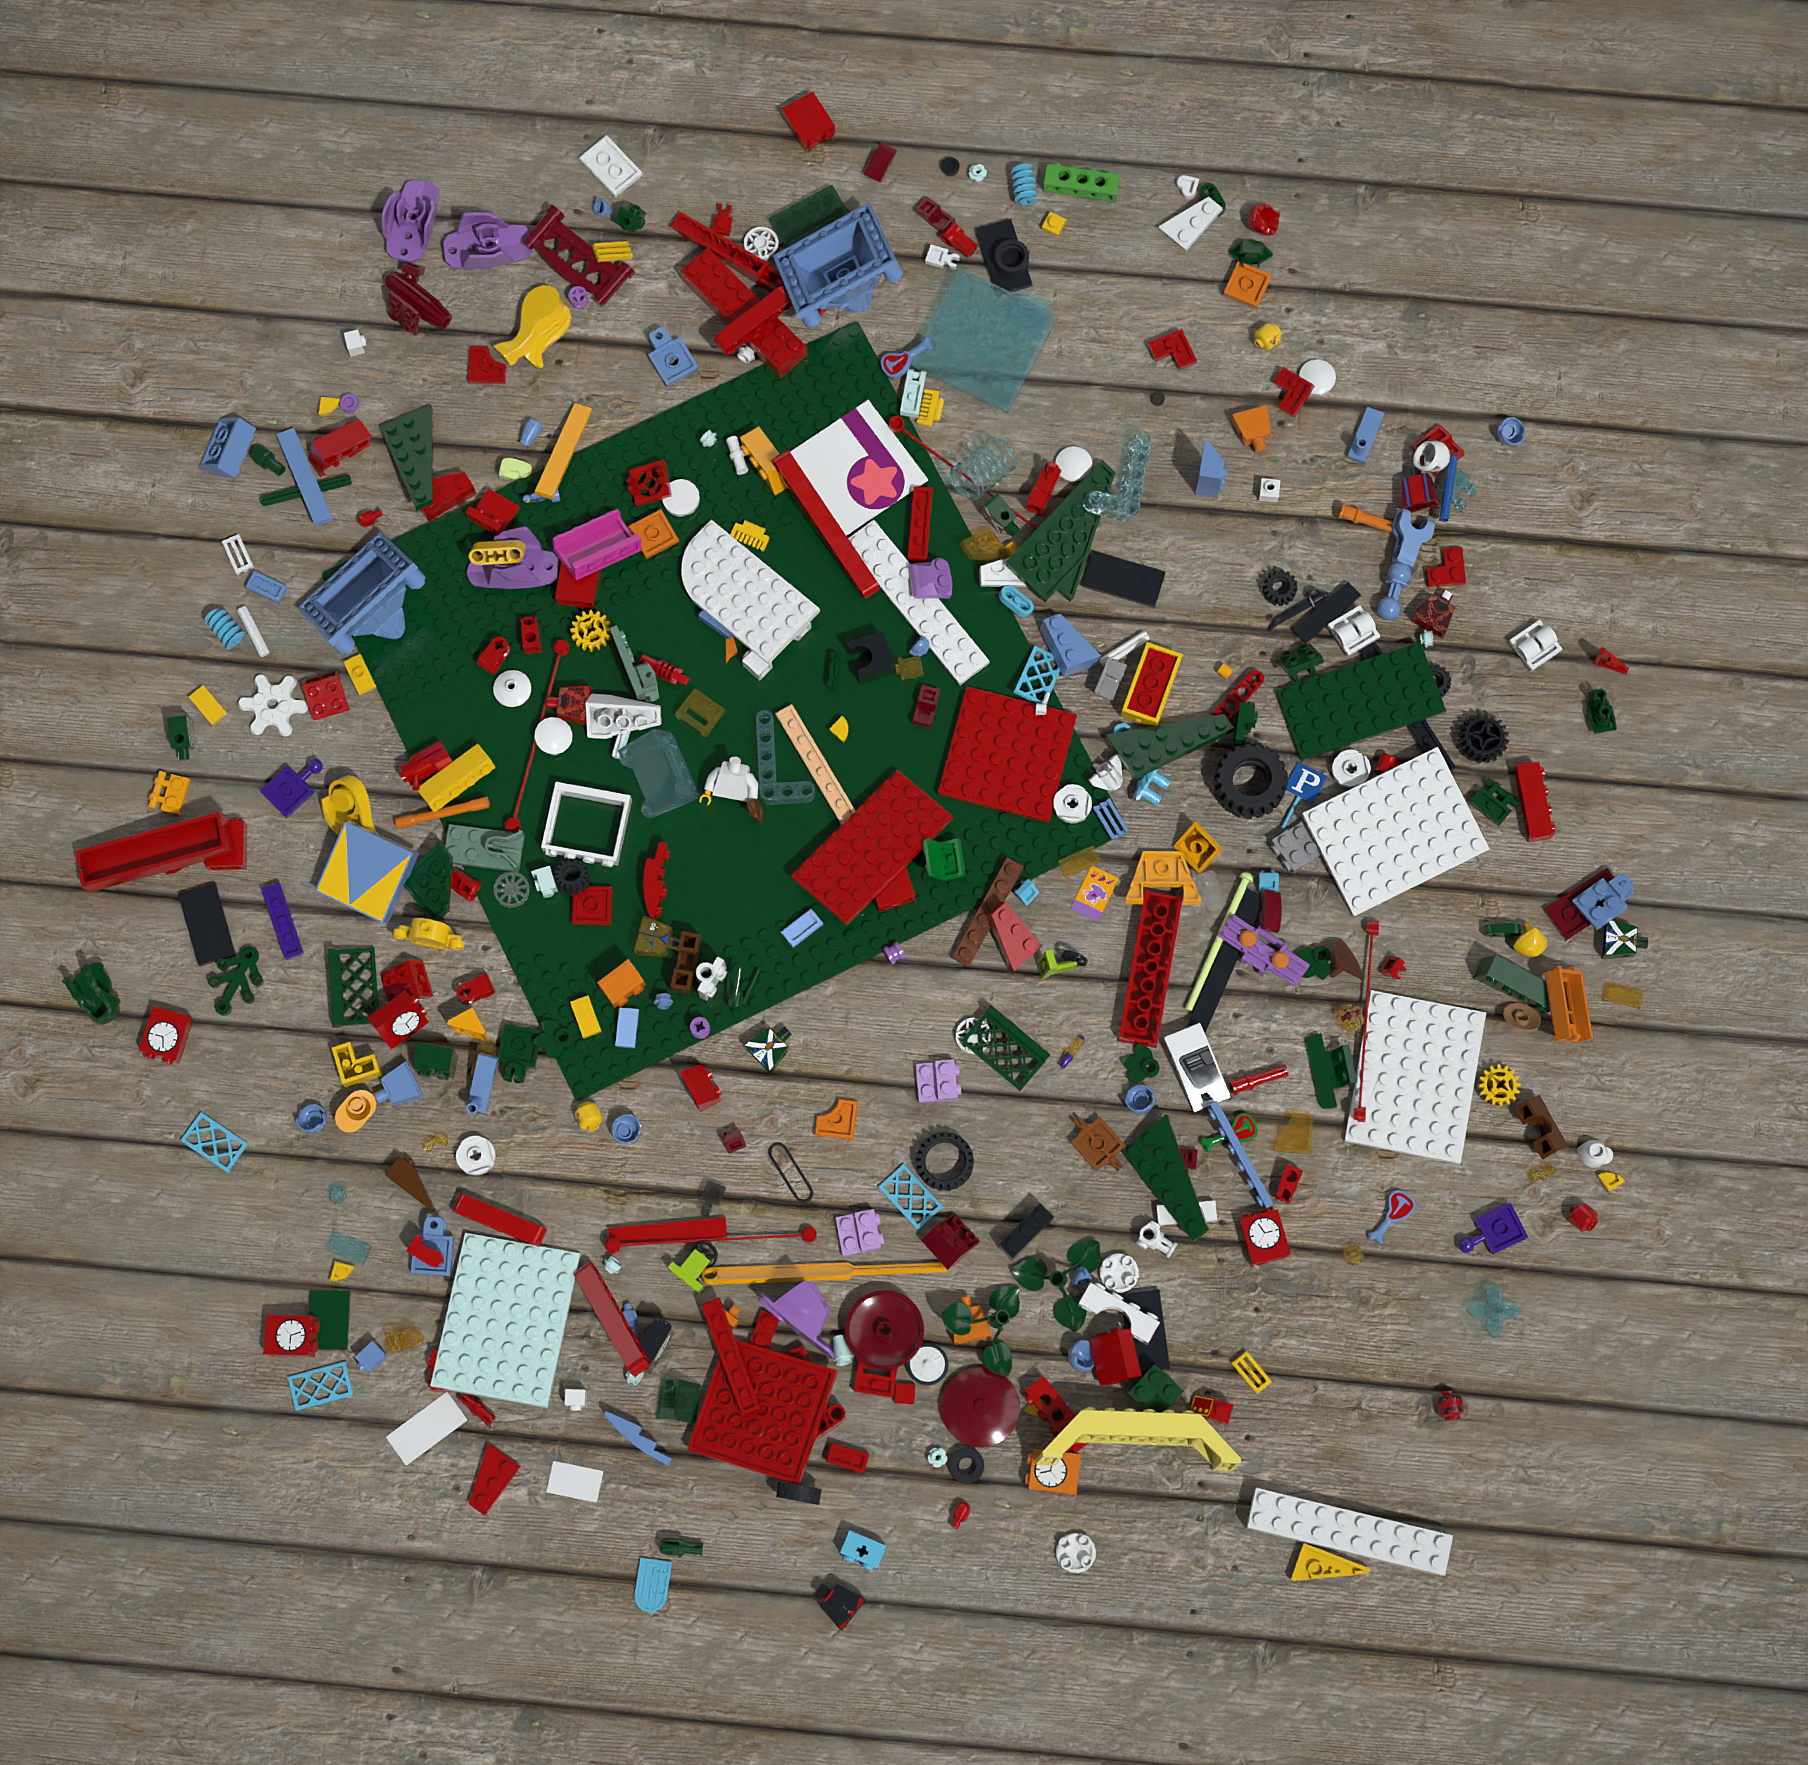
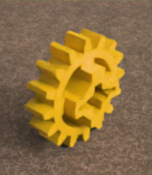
[570,610,611,652]
[1478,1064,1521,1108]

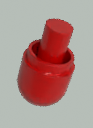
[358,509,383,527]
[951,1501,971,1529]

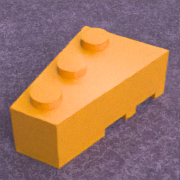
[740,427,788,495]

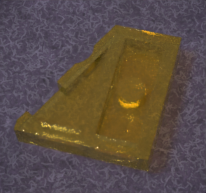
[960,527,1010,560]
[1273,1113,1313,1154]

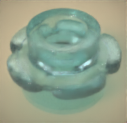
[329,1187,348,1205]

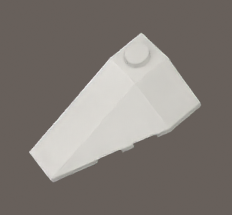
[586,694,661,739]

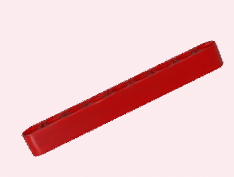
[771,450,881,599]

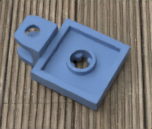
[648,327,699,387]
[1572,874,1634,930]
[411,1217,454,1276]

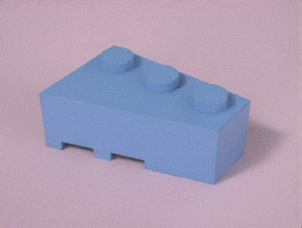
[1040,614,1101,677]

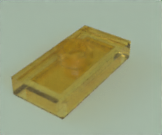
[1058,845,1101,878]

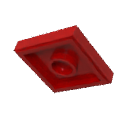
[572,886,613,926]

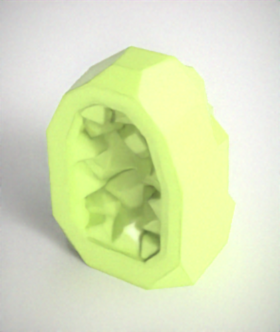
[499,458,532,481]

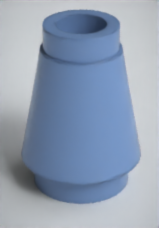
[519,418,542,447]

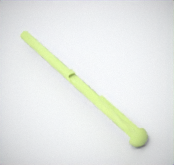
[1185,872,1253,1011]

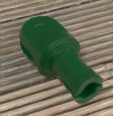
[250,445,286,476]
[659,1537,703,1558]

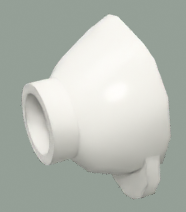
[1576,1140,1613,1168]

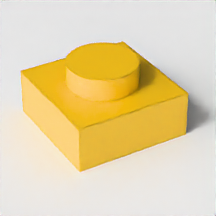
[1042,212,1066,237]

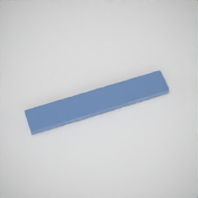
[276,427,333,527]

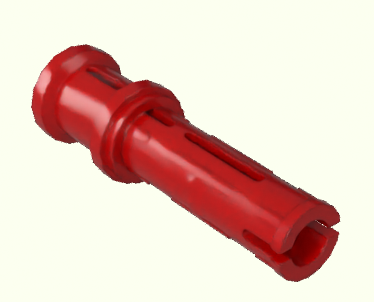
[1229,1064,1289,1096]

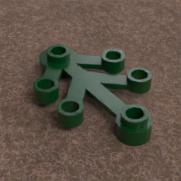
[208,946,264,1016]

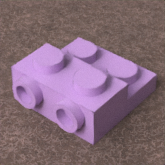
[916,1059,961,1103]
[836,1209,884,1257]

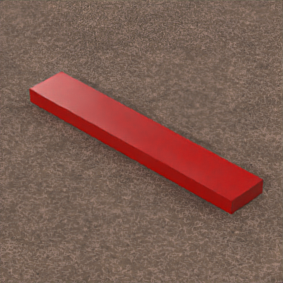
[608,1217,728,1247]
[701,1297,761,1416]

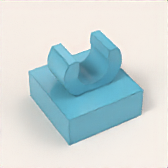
[1258,870,1279,892]
[1013,879,1040,906]

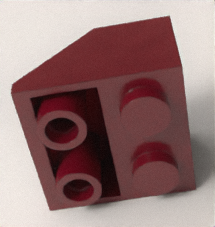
[922,1213,980,1270]

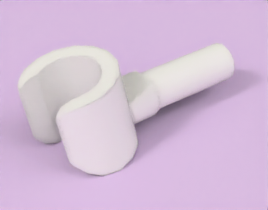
[1036,693,1050,715]

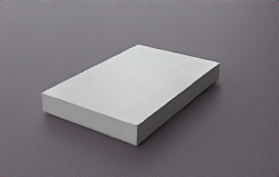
[579,135,643,198]

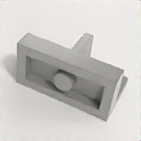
[1094,658,1127,700]

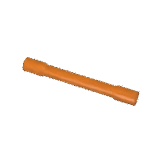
[395,797,490,829]

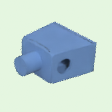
[374,1062,424,1106]

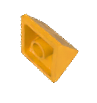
[1173,821,1223,874]
[447,1007,490,1042]

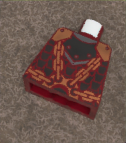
[1411,590,1455,639]

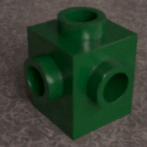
[614,202,647,233]

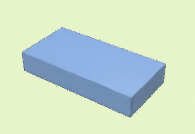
[781,909,823,948]
[615,1008,639,1048]

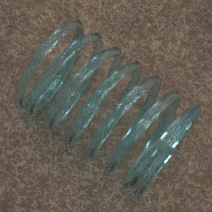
[950,436,1017,501]

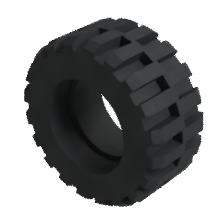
[1213,743,1288,819]

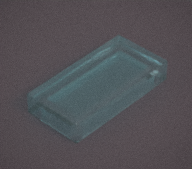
[327,1232,372,1265]

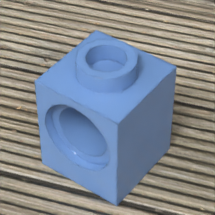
[355,1341,388,1373]

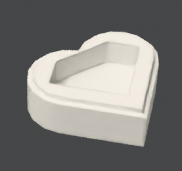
[1177,175,1199,199]

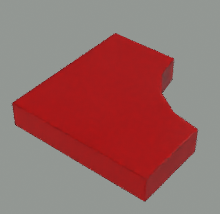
[468,346,507,384]

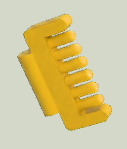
[917,389,945,427]
[730,520,770,552]

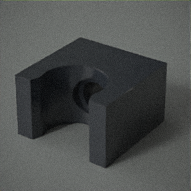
[847,630,896,683]

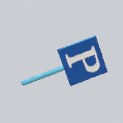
[1282,762,1327,828]

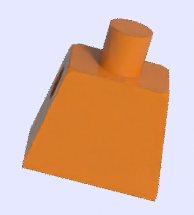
[1231,405,1271,452]
[954,1296,992,1345]

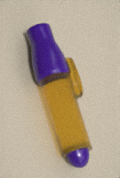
[1059,1036,1085,1069]

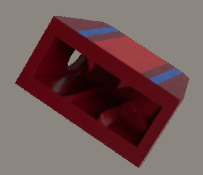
[1401,466,1441,513]

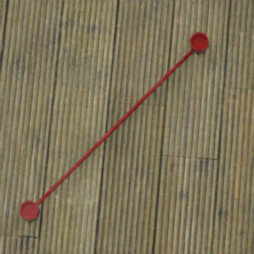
[889,416,1037,530]
[505,640,570,833]
[1353,920,1379,1123]
[605,1227,817,1254]

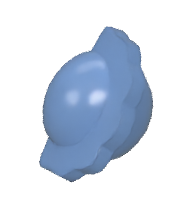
[594,197,613,216]
[909,636,930,656]
[1071,1267,1092,1286]

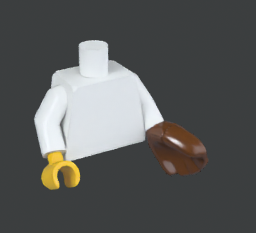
[699,757,763,824]

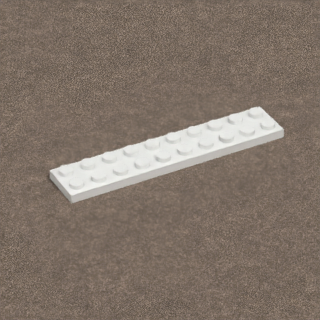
[848,520,990,685]

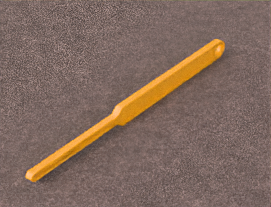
[702,1262,947,1285]

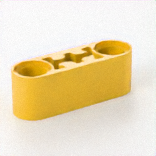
[469,540,526,565]

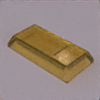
[1602,982,1644,1009]

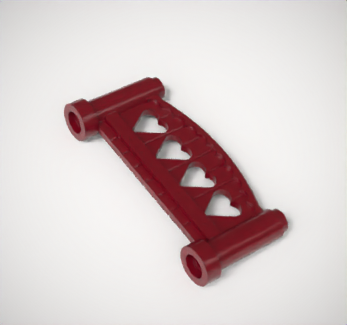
[523,204,635,307]

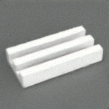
[222,534,254,575]

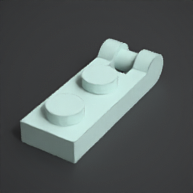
[900,369,927,418]

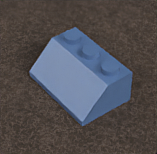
[198,417,256,478]
[1195,440,1227,498]

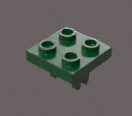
[1275,643,1324,683]

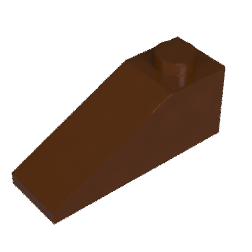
[385,1156,436,1212]

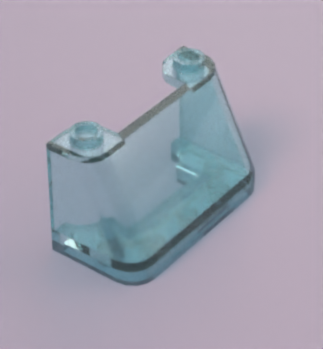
[618,729,699,819]

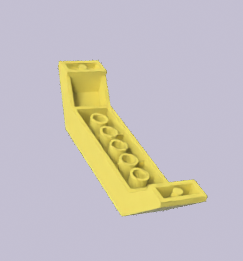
[1036,1407,1241,1471]

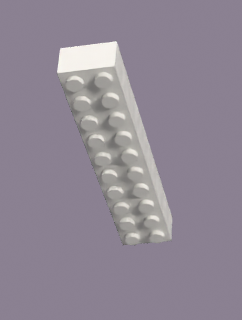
[1246,1488,1453,1576]

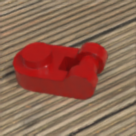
[451,870,482,902]

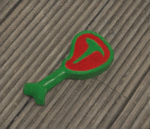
[1200,1113,1258,1153]

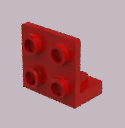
[466,489,520,536]
[302,670,349,720]
[380,960,433,1002]

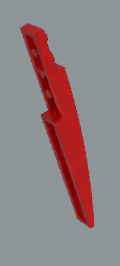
[670,212,827,317]

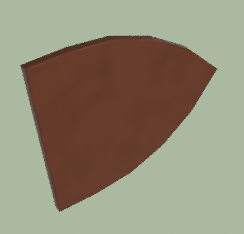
[1329,939,1364,980]

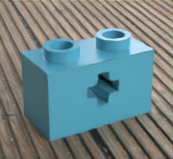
[840,1530,887,1571]

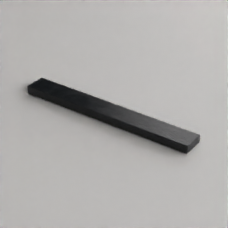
[1358,642,1456,772]
[1187,889,1262,1033]

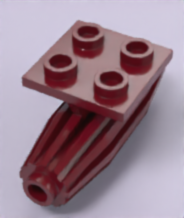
[385,272,452,336]

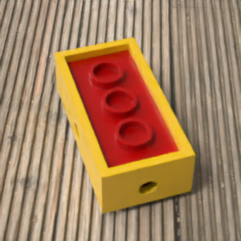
[1121,642,1183,727]

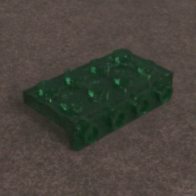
[768,185,851,249]

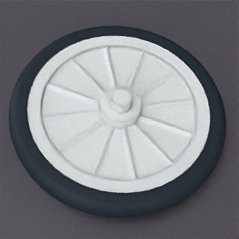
[907,1343,948,1385]

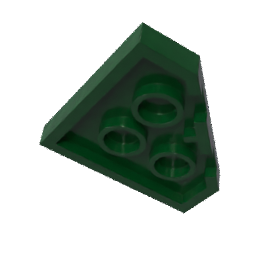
[403,843,453,922]

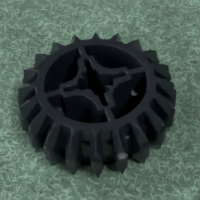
[1457,713,1509,764]

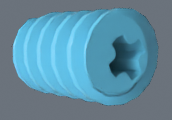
[1011,164,1038,205]
[204,609,245,650]

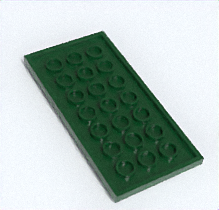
[1276,641,1446,761]

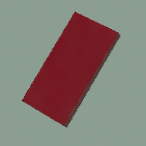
[1543,868,1629,941]

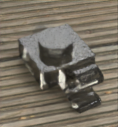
[700,1180,726,1218]

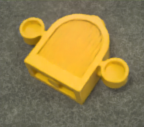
[392,918,465,951]

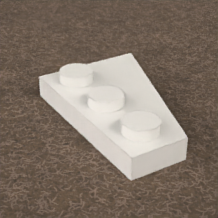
[1159,197,1223,251]
[979,558,1028,587]

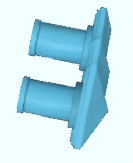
[1132,769,1171,806]

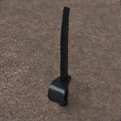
[1268,588,1329,632]

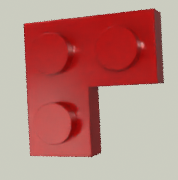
[1148,329,1197,370]
[1273,367,1315,418]
[1426,547,1466,588]

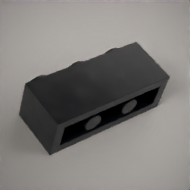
[998,1203,1054,1261]

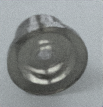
[1150,390,1165,406]

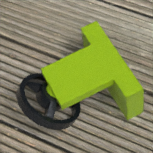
[1037,949,1088,979]
[668,1241,718,1294]

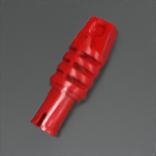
[639,654,690,686]

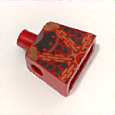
[547,686,592,726]

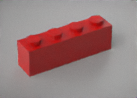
[1514,761,1556,843]

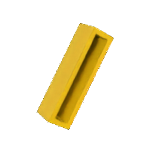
[418,744,496,812]

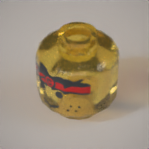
[1337,1003,1364,1033]

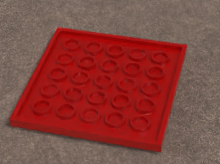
[938,687,1077,823]
[687,1340,838,1485]

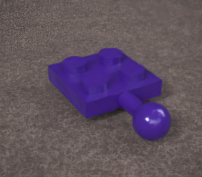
[260,759,323,819]
[1458,1202,1529,1255]

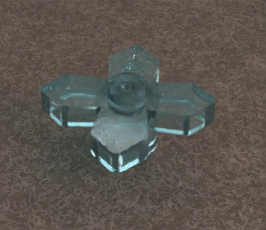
[1467,1283,1522,1338]

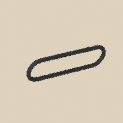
[769,1143,814,1203]

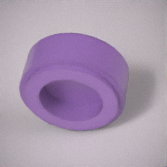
[340,394,359,413]

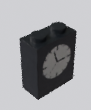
[640,1318,674,1374]

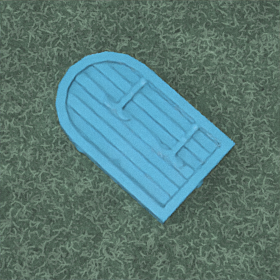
[635,1558,672,1613]

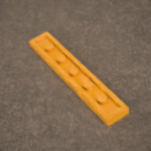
[535,403,592,500]

